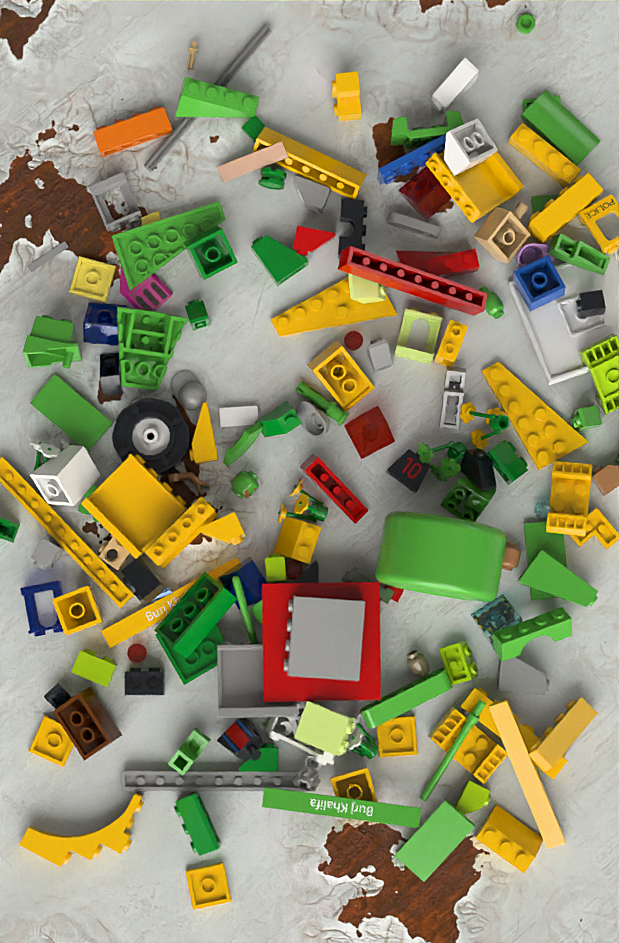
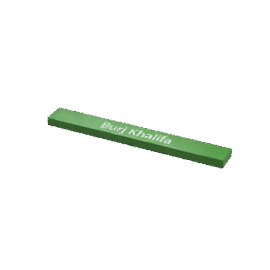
[262,787,421,828]

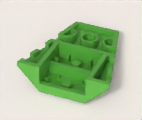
[117,307,188,391]

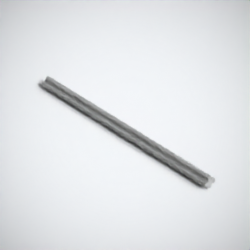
[144,25,272,172]

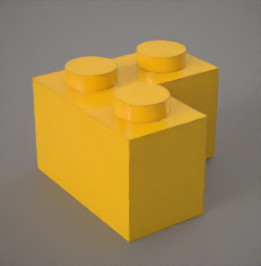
[331,71,362,122]

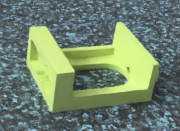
[394,307,443,364]

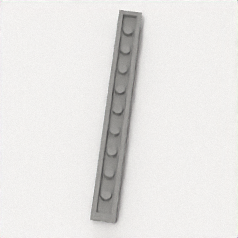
[121,771,316,791]

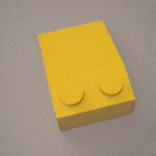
[307,341,375,412]

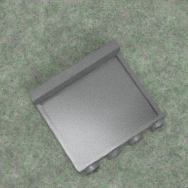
[284,595,365,681]
[217,641,298,718]

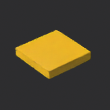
[28,715,74,767]
[377,715,418,758]
[185,862,232,910]

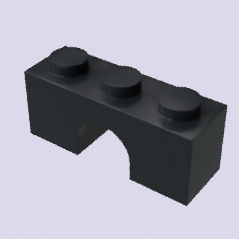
[338,199,368,259]

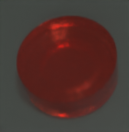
[344,331,363,351]
[127,643,147,663]

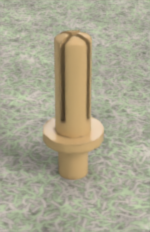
[186,41,199,70]

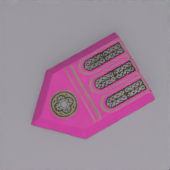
[120,267,173,312]

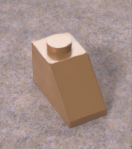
[591,465,619,496]

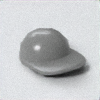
[171,372,207,410]
[296,401,330,438]

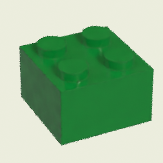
[184,226,238,280]

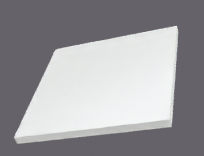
[508,250,619,385]

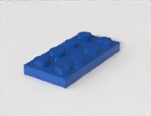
[377,134,446,185]

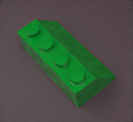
[154,571,237,659]

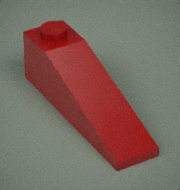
[299,454,369,524]

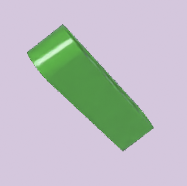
[360,668,453,729]

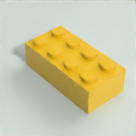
[527,173,603,244]

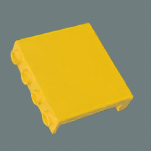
[425,150,524,223]
[81,454,187,559]
[145,496,219,569]

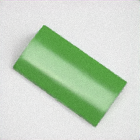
[520,90,601,166]

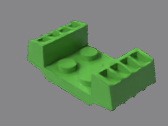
[390,111,464,149]

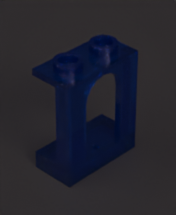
[20,580,64,637]

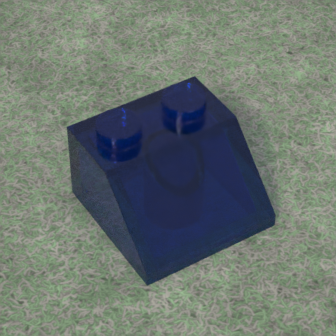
[83,302,127,346]
[218,557,267,609]

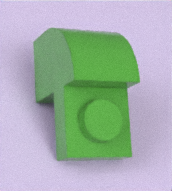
[168,728,211,775]

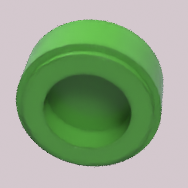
[516,14,535,34]

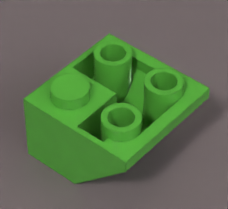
[440,478,497,522]

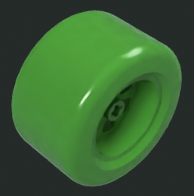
[375,511,507,602]

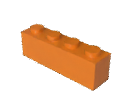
[93,106,172,158]

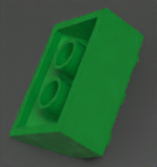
[174,791,221,856]

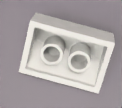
[444,118,498,176]

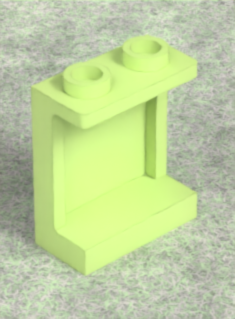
[294,701,355,755]

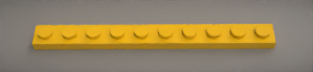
[0,456,135,608]

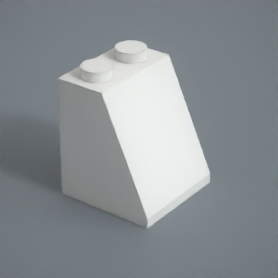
[30,445,101,506]

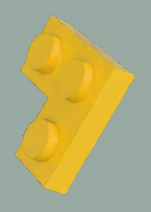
[568,508,619,550]

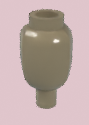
[407,650,430,678]

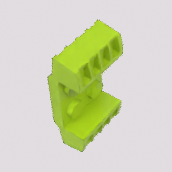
[578,334,619,415]

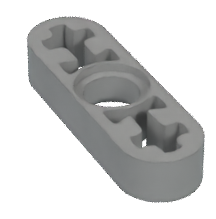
[386,212,441,239]

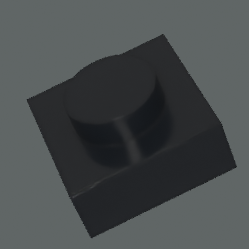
[44,683,72,709]

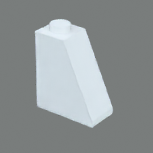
[431,58,479,114]

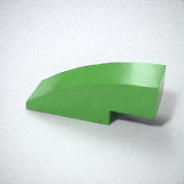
[547,233,611,275]

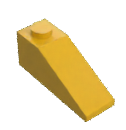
[189,402,219,465]

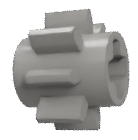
[295,767,321,792]

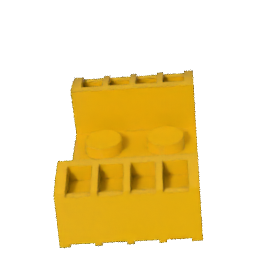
[546,461,593,536]
[428,707,508,784]

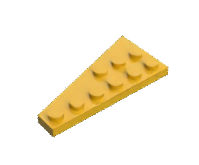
[481,362,588,471]

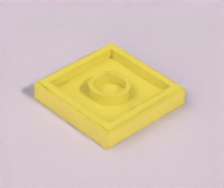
[69,256,116,303]

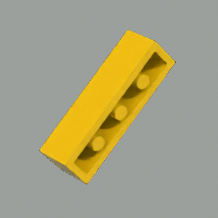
[508,123,581,188]
[528,697,598,771]

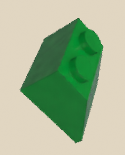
[487,440,528,485]

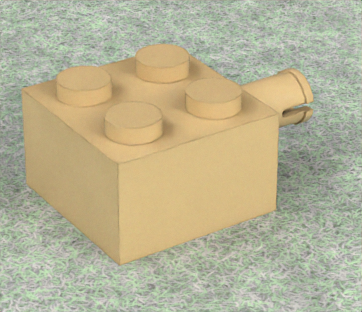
[474,201,531,264]

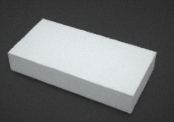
[219,406,258,428]

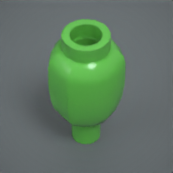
[479,286,504,319]

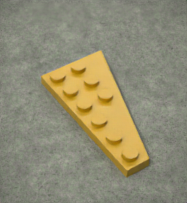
[270,277,398,337]

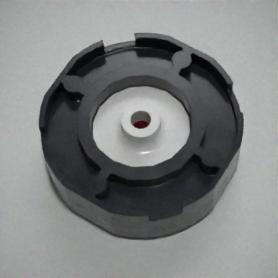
[112,398,191,476]

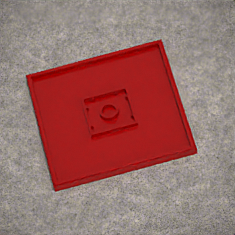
[262,582,381,702]

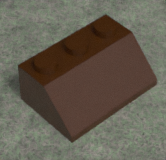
[53,686,122,761]

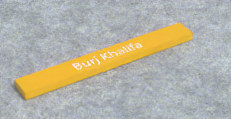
[101,557,246,648]

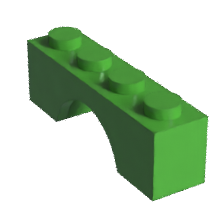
[493,607,572,661]

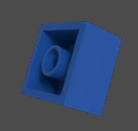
[513,255,566,311]

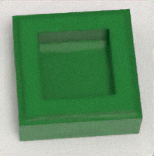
[241,116,266,143]

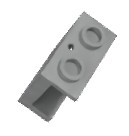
[88,172,142,232]

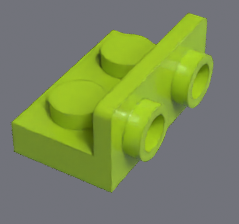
[439,640,478,685]

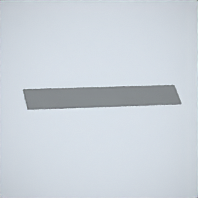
[27,241,68,272]

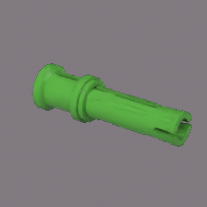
[295,381,350,426]

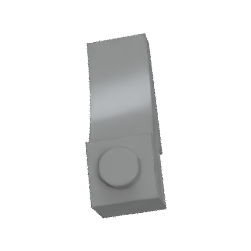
[440,366,466,430]

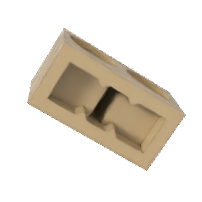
[99,534,131,571]

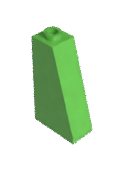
[517,550,598,607]

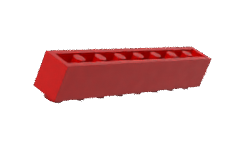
[337,246,488,316]

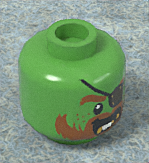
[231,470,259,499]

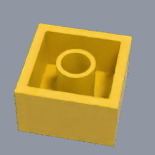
[330,766,378,802]

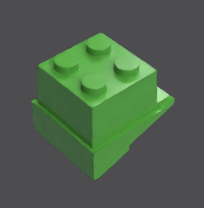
[23,315,82,369]

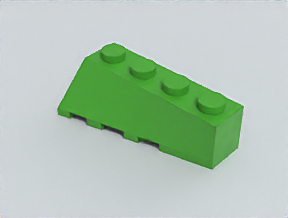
[175,77,259,118]

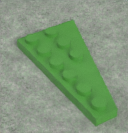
[111,201,226,291]

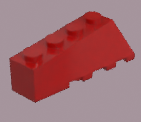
[396,248,480,278]

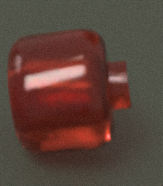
[285,560,303,579]

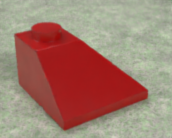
[293,226,336,255]

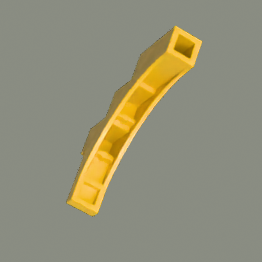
[19,792,144,867]

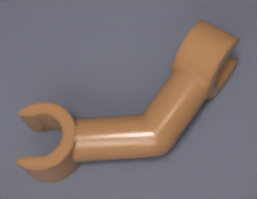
[168,472,210,495]

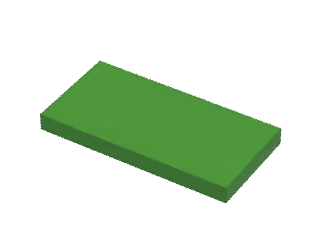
[30,375,113,453]
[523,522,567,600]
[395,799,475,881]

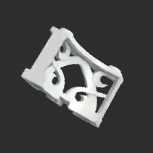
[264,701,335,765]

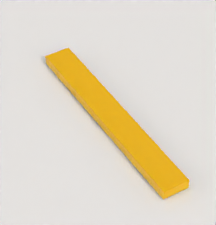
[489,699,566,849]

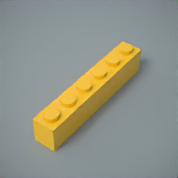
[252,127,367,200]
[459,687,567,780]

